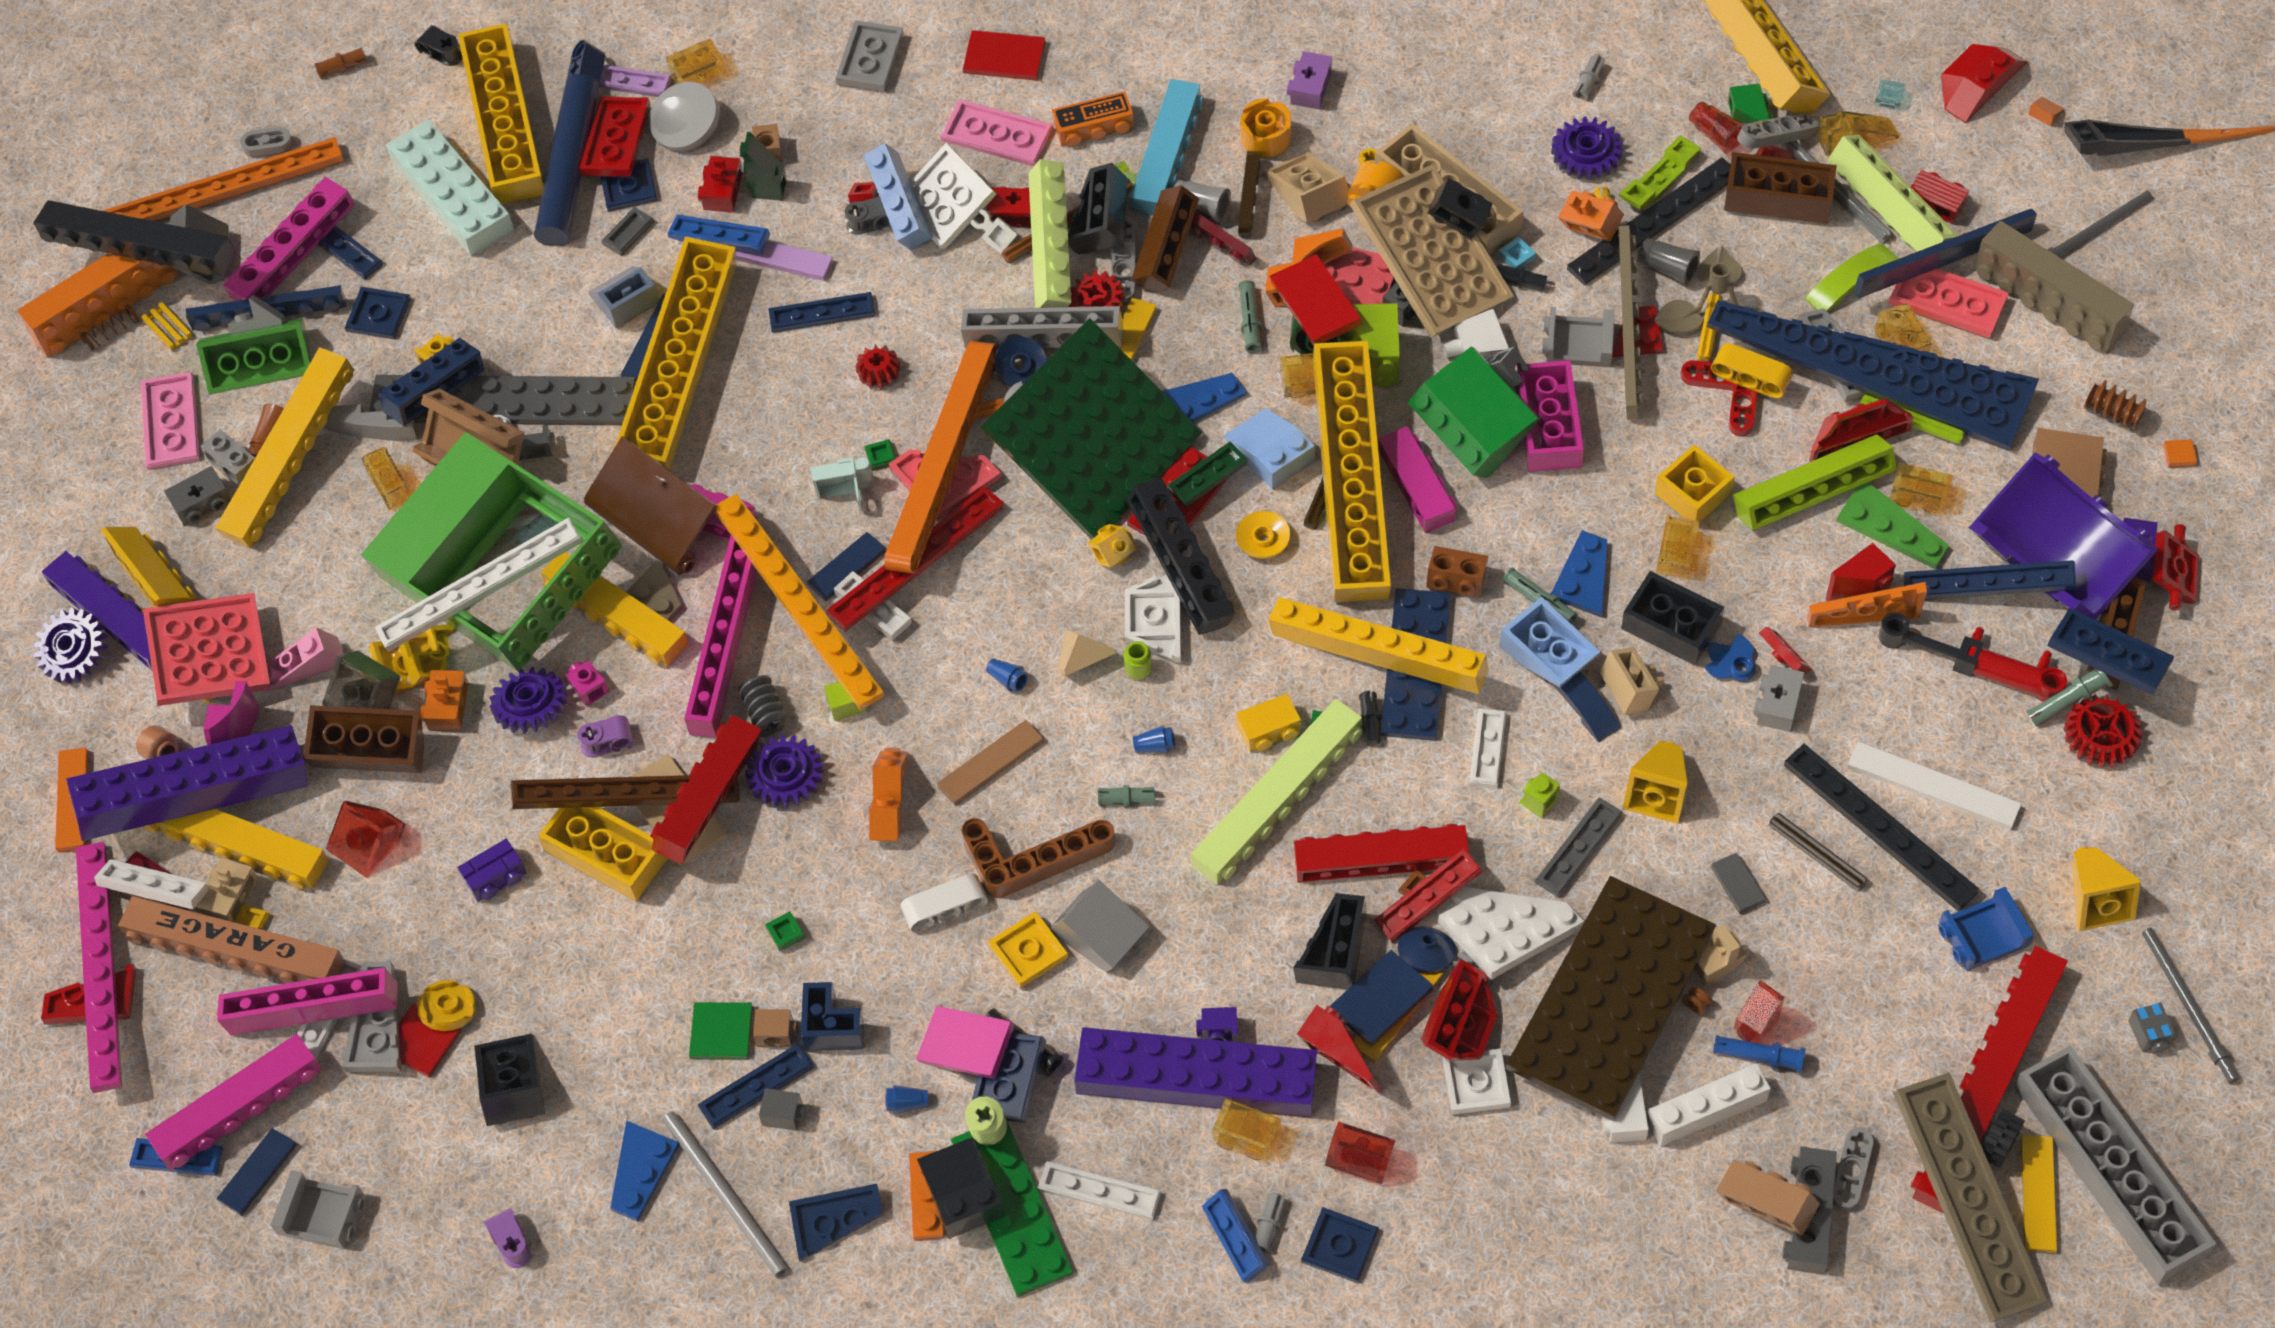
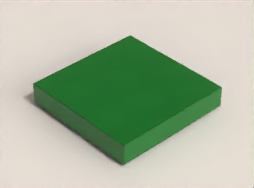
[689,1002,753,1059]

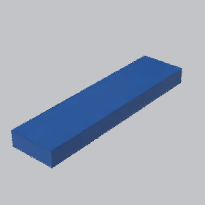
[667,214,770,254]

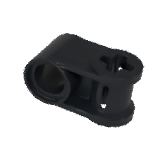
[414,25,463,66]

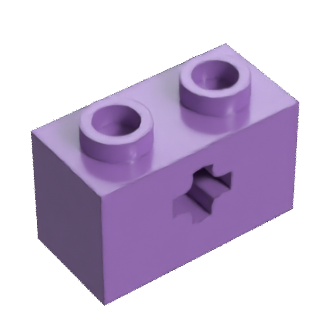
[1287,51,1332,110]

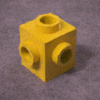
[1087,524,1136,568]

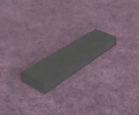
[1535,797,1623,898]

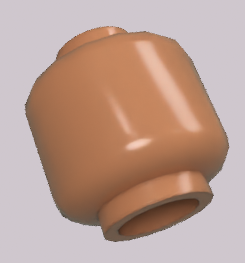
[136,725,179,759]

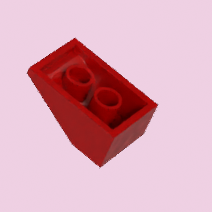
[1297,1005,1382,1094]

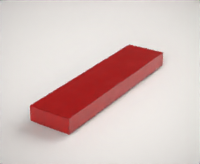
[1374,848,1483,943]

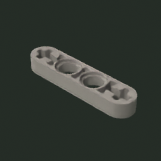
[1737,113,1819,149]
[1111,217,1136,305]

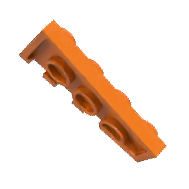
[1807,582,1927,627]

